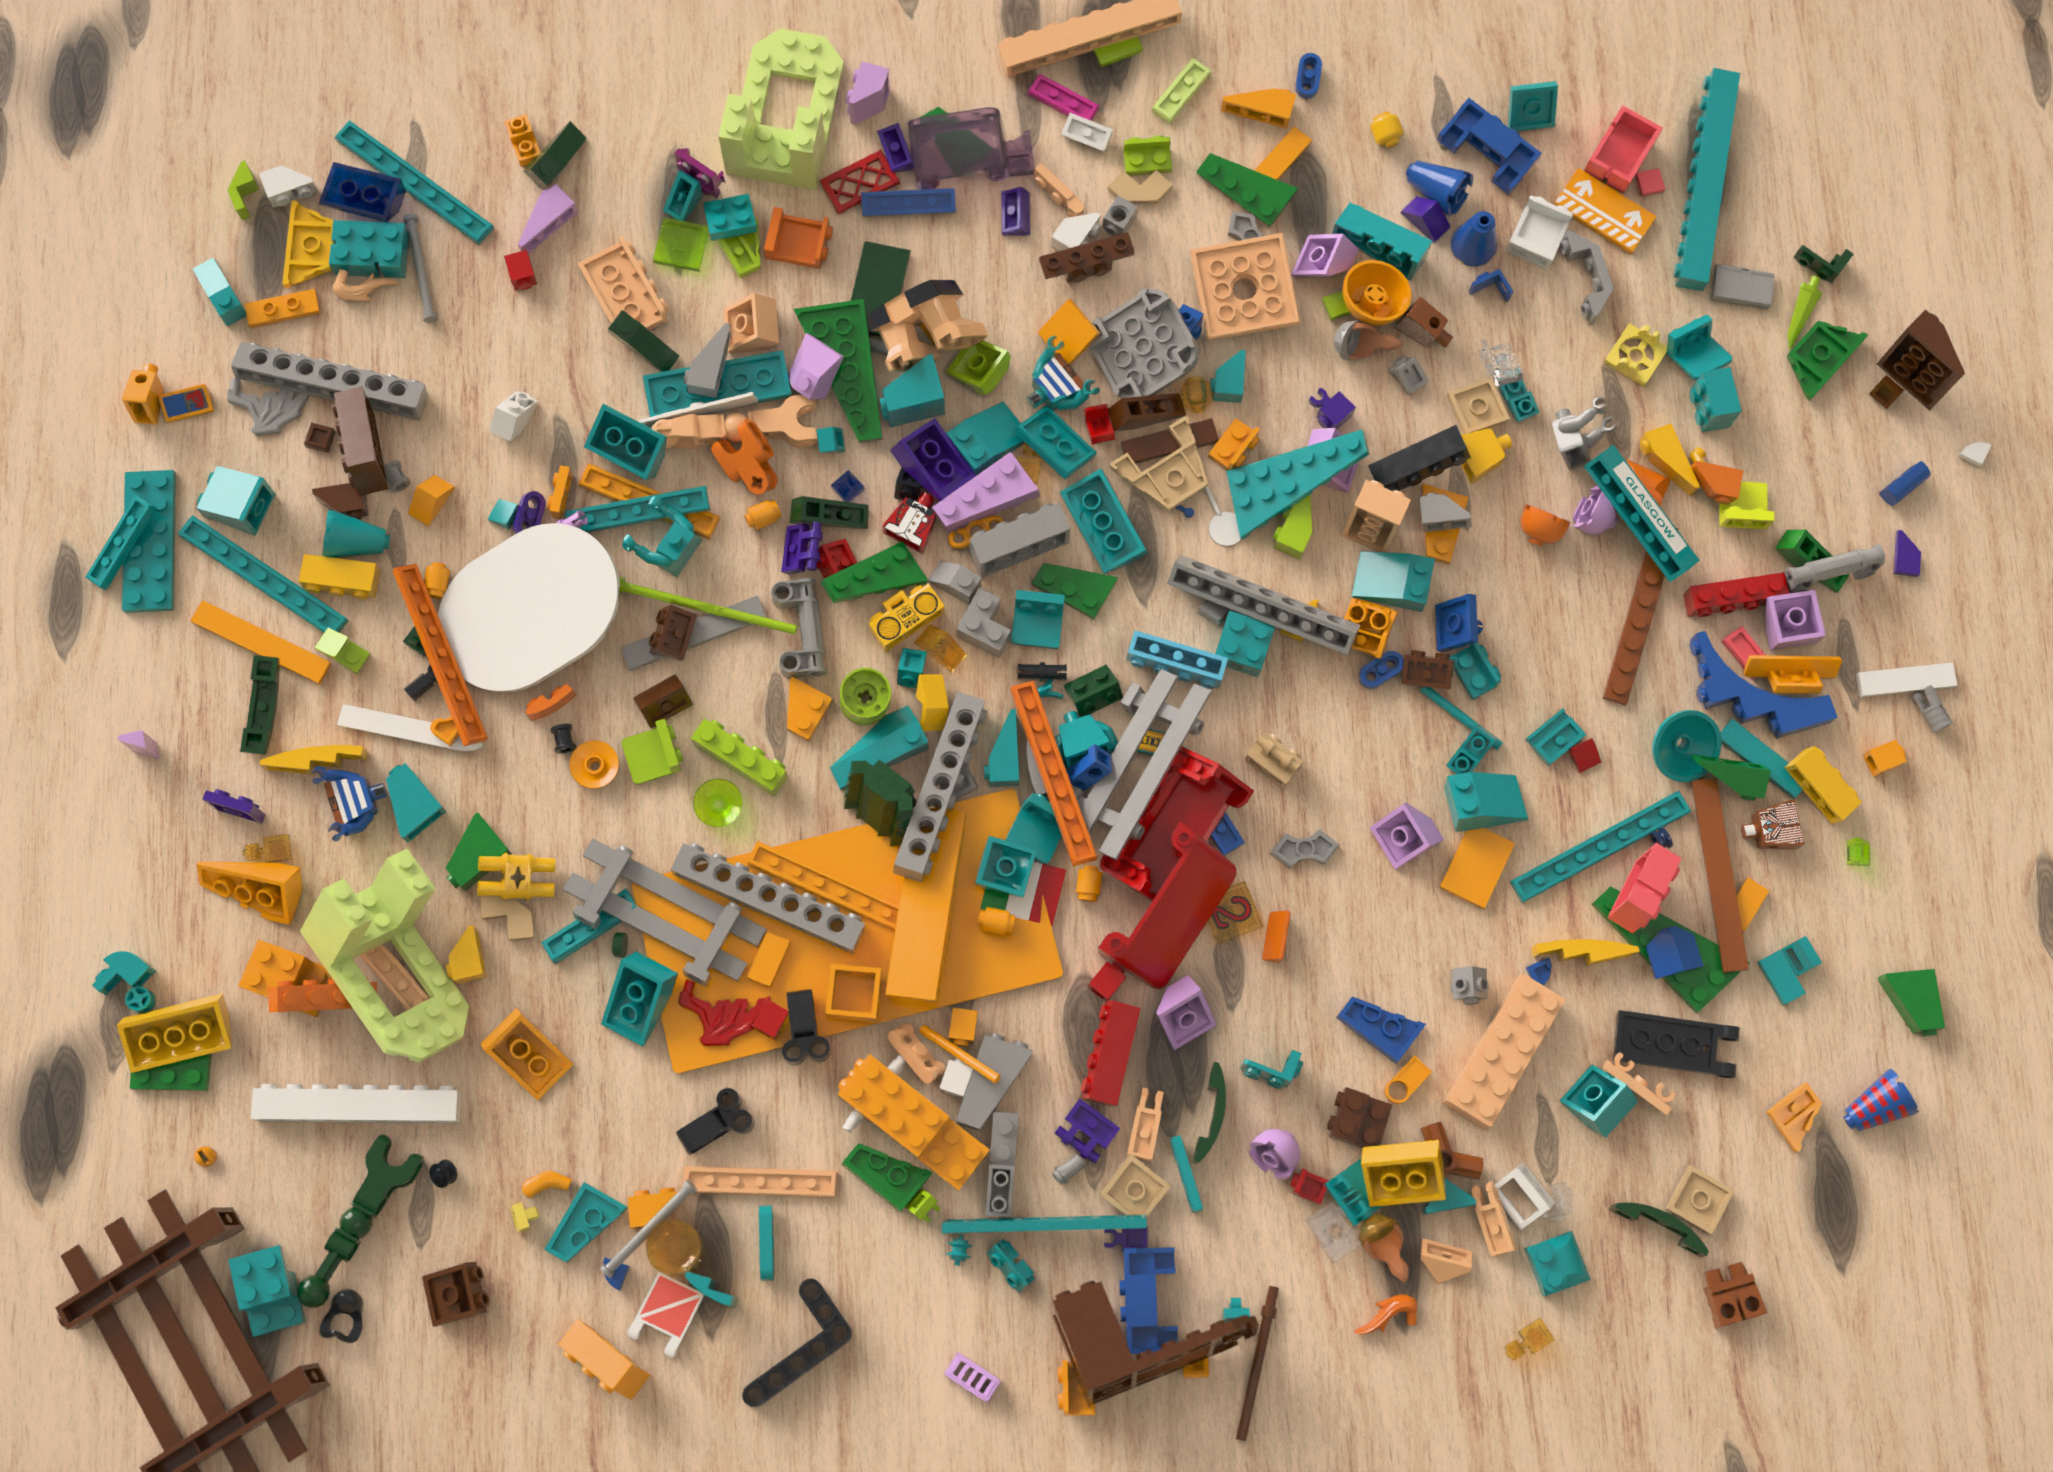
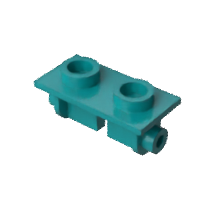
[987,1239,1036,1293]

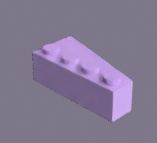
[932,452,1041,533]

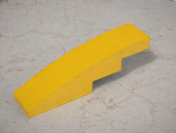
[260,745,368,775]
[1531,939,1640,966]

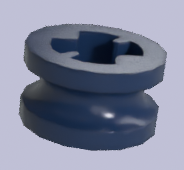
[1650,827,1673,849]

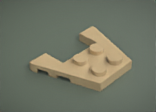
[1109,415,1208,512]

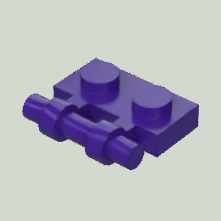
[781,522,823,575]
[1054,1098,1120,1164]

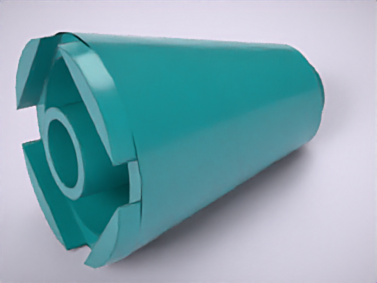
[322,510,390,558]

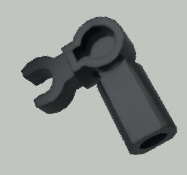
[404,665,439,701]

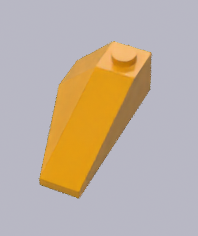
[196,861,303,925]

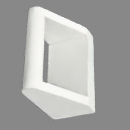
[1495,1162,1555,1230]

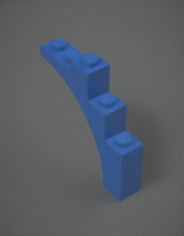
[1690,631,1838,739]

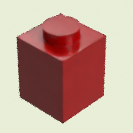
[504,250,537,290]
[1088,961,1127,1001]

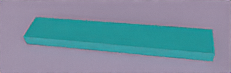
[564,486,711,533]

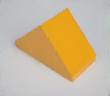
[408,475,455,527]

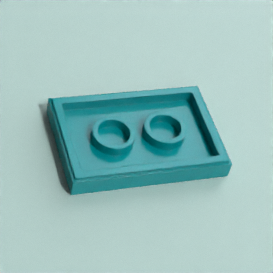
[1014,405,1097,479]

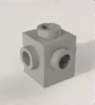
[1451,966,1489,1005]

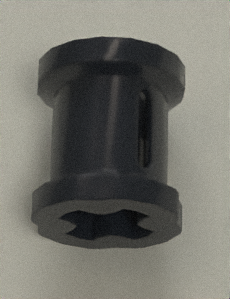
[550,724,577,754]

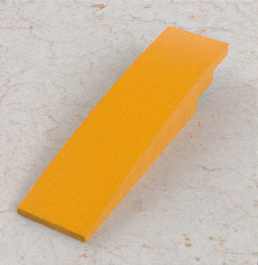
[885,808,966,1002]

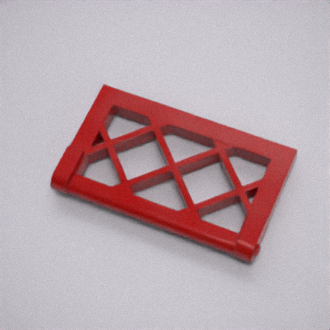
[820,150,900,214]

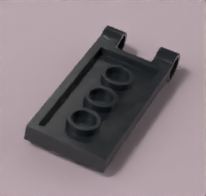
[1613,1010,1740,1078]

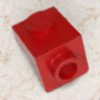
[1084,404,1115,444]
[1290,1168,1329,1205]

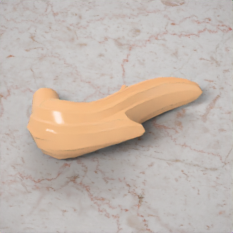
[333,269,399,301]

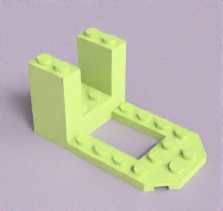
[719,29,844,190]
[300,848,469,1063]

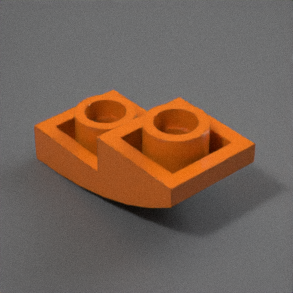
[525,683,576,721]

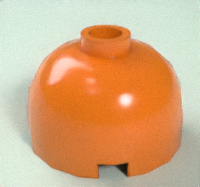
[1520,504,1571,547]

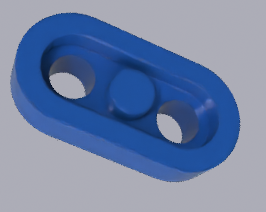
[1295,53,1322,99]
[1359,651,1404,689]

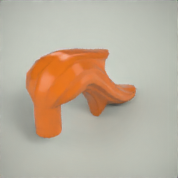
[1353,1294,1418,1335]

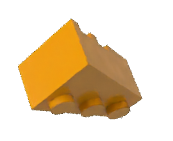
[558,1319,650,1400]

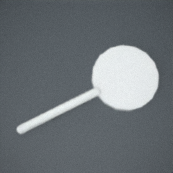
[1205,487,1241,546]

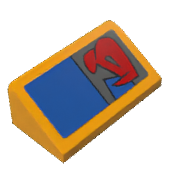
[158,384,214,423]

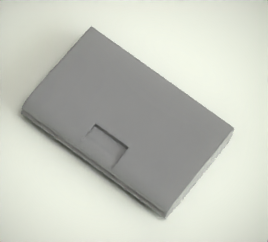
[1711,264,1774,310]

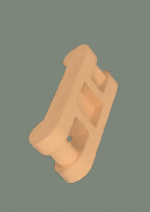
[888,1023,946,1084]

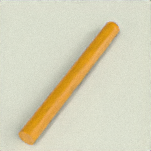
[919,1024,1001,1084]

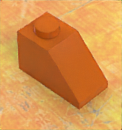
[1691,461,1744,504]

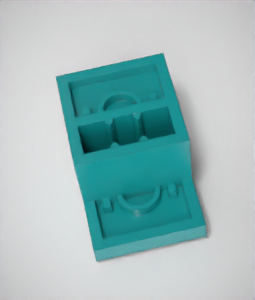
[228,1245,306,1337]

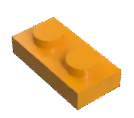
[547,465,573,519]

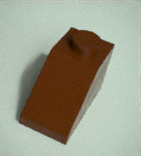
[312,483,369,520]

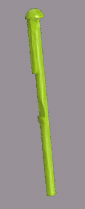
[619,577,798,635]

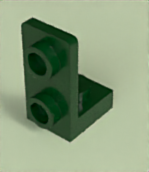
[1794,245,1854,284]

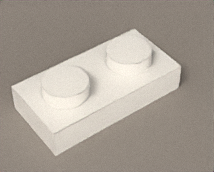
[1061,113,1113,153]

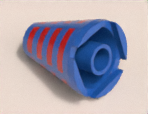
[1843,1069,1919,1132]

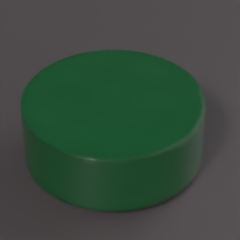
[612,932,628,958]

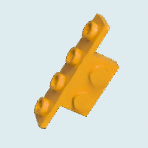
[1743,655,1842,694]

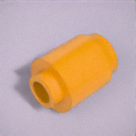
[744,500,782,531]
[424,562,450,599]
[1076,865,1103,902]
[978,907,1015,936]

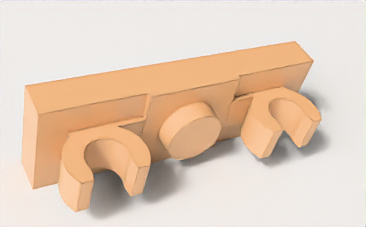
[1602,1052,1676,1115]

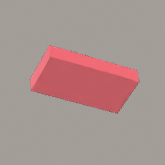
[1721,626,1766,679]

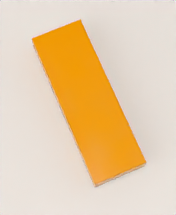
[1254,126,1312,180]

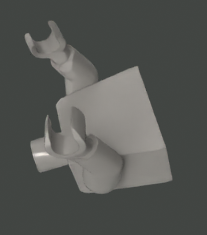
[1552,396,1617,470]

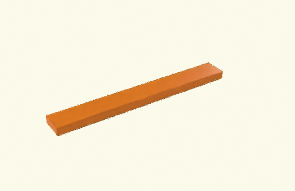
[392,564,488,746]
[1010,681,1097,867]

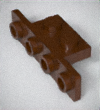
[1039,233,1135,283]

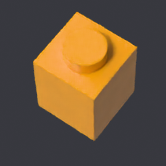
[1862,740,1907,777]
[949,1008,978,1047]

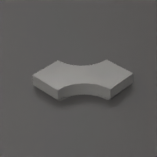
[1227,211,1263,241]
[1270,830,1340,869]

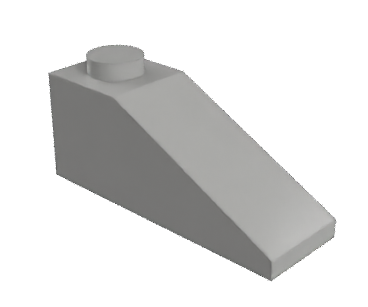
[684,323,732,398]

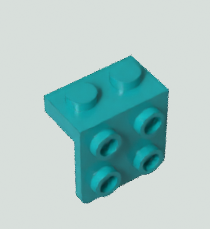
[1666,314,1732,380]
[1005,793,1062,864]
[1240,1050,1303,1089]

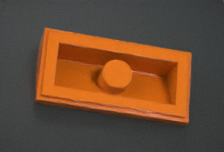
[1262,910,1291,963]

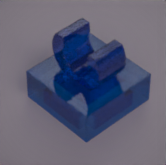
[831,470,865,502]

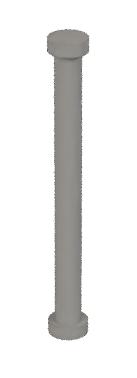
[403,214,438,323]
[600,1180,698,1278]

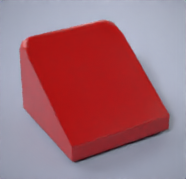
[1568,738,1601,773]

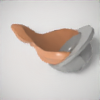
[1334,320,1403,361]

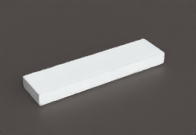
[1856,662,1957,698]

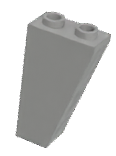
[956,1033,1033,1132]

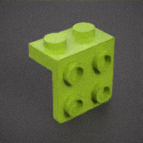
[621,719,683,785]

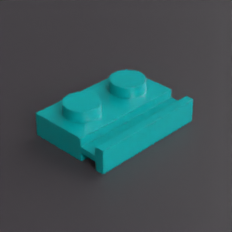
[1525,708,1586,767]

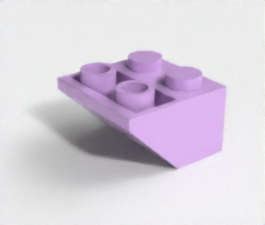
[846,61,890,125]

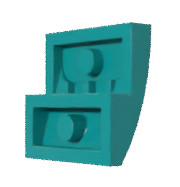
[685,1271,737,1308]

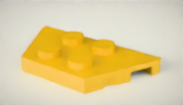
[282,200,333,288]

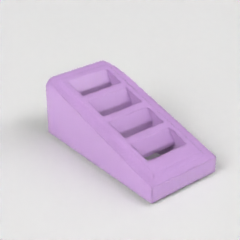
[944,1352,1001,1403]

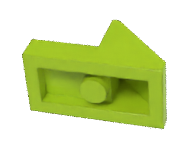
[315,628,370,674]

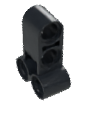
[782,989,831,1066]
[676,1088,755,1155]

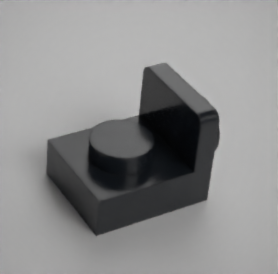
[894,467,921,502]

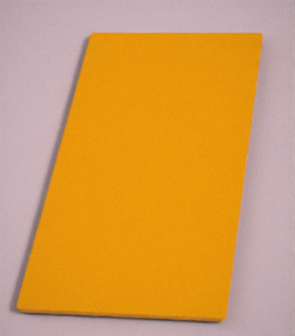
[631,789,1063,1074]

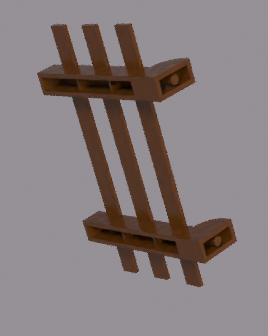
[55,1190,330,1472]

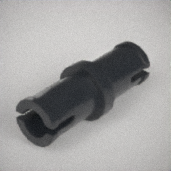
[1018,662,1067,682]

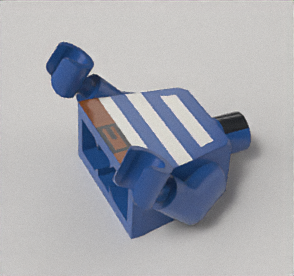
[311,766,388,841]

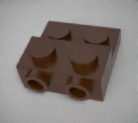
[1327,1087,1393,1149]
[422,1262,489,1327]

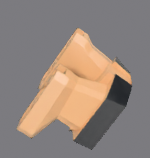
[867,280,988,372]

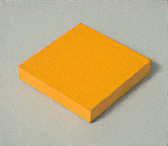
[1037,299,1101,366]

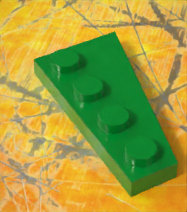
[821,541,928,603]

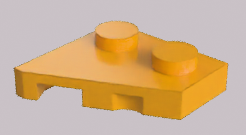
[787,677,833,742]

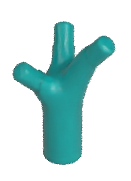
[1037,679,1064,699]

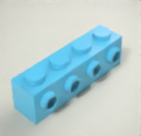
[1126,630,1228,689]

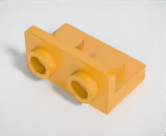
[1208,418,1260,471]

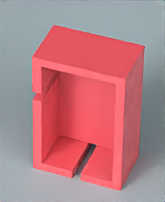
[1584,105,1663,194]
[1607,843,1682,934]

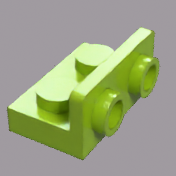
[1123,135,1172,176]

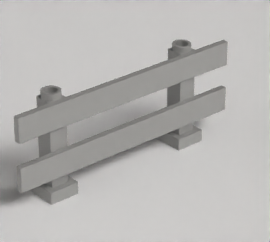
[1072,669,1212,860]
[563,839,767,987]

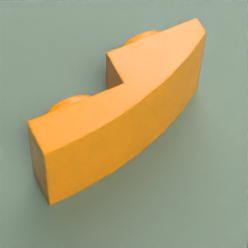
[504,114,540,167]

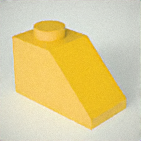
[446,925,487,984]

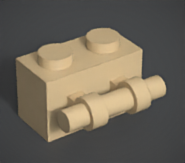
[1245,732,1304,789]

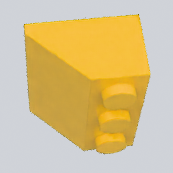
[1361,1140,1446,1207]

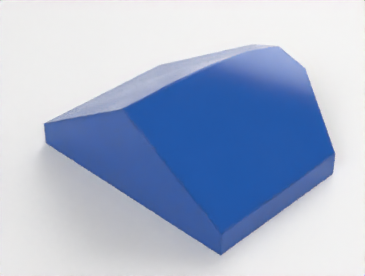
[1645,926,1704,979]

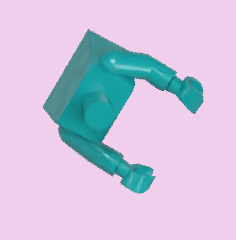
[622,496,702,577]

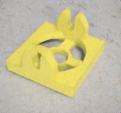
[1604,323,1667,387]

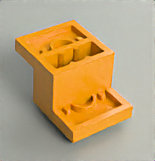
[238,939,332,1018]

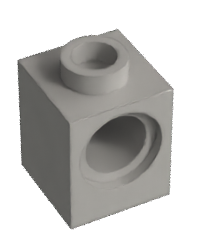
[1102,196,1138,236]

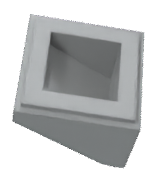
[1198,599,1230,626]

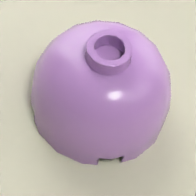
[1572,486,1618,535]
[1249,1129,1301,1179]

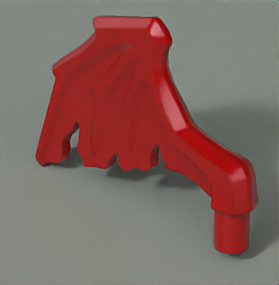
[678,979,771,1046]

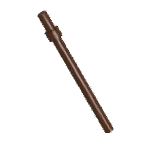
[1236,1286,1279,1442]

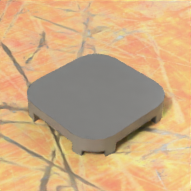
[1089,288,1199,398]

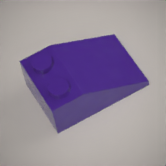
[890,418,976,501]

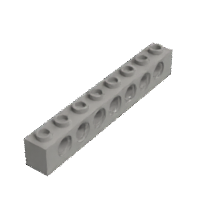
[231,342,428,420]
[1167,555,1361,655]
[893,691,988,882]
[670,843,866,954]

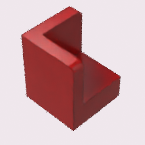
[752,999,789,1041]

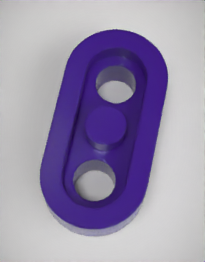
[513,491,546,534]

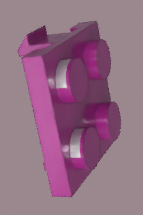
[674,148,725,198]

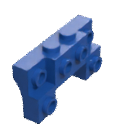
[1437,98,1542,195]
[1119,1247,1178,1354]

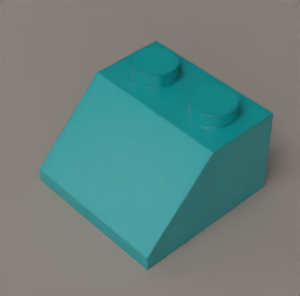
[1560,1064,1638,1138]

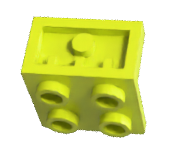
[1719,481,1775,530]

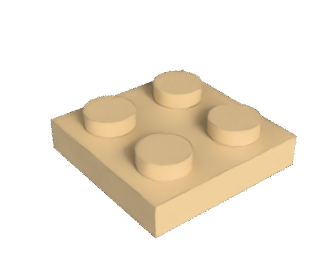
[1447,377,1510,434]
[1100,1154,1171,1217]
[1665,1165,1735,1235]

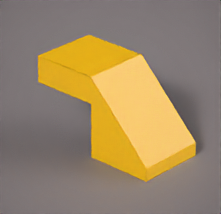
[916,674,949,731]

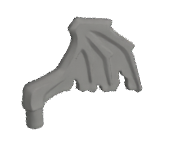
[227,378,310,436]

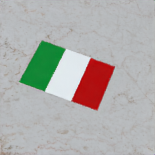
[980,862,1066,926]

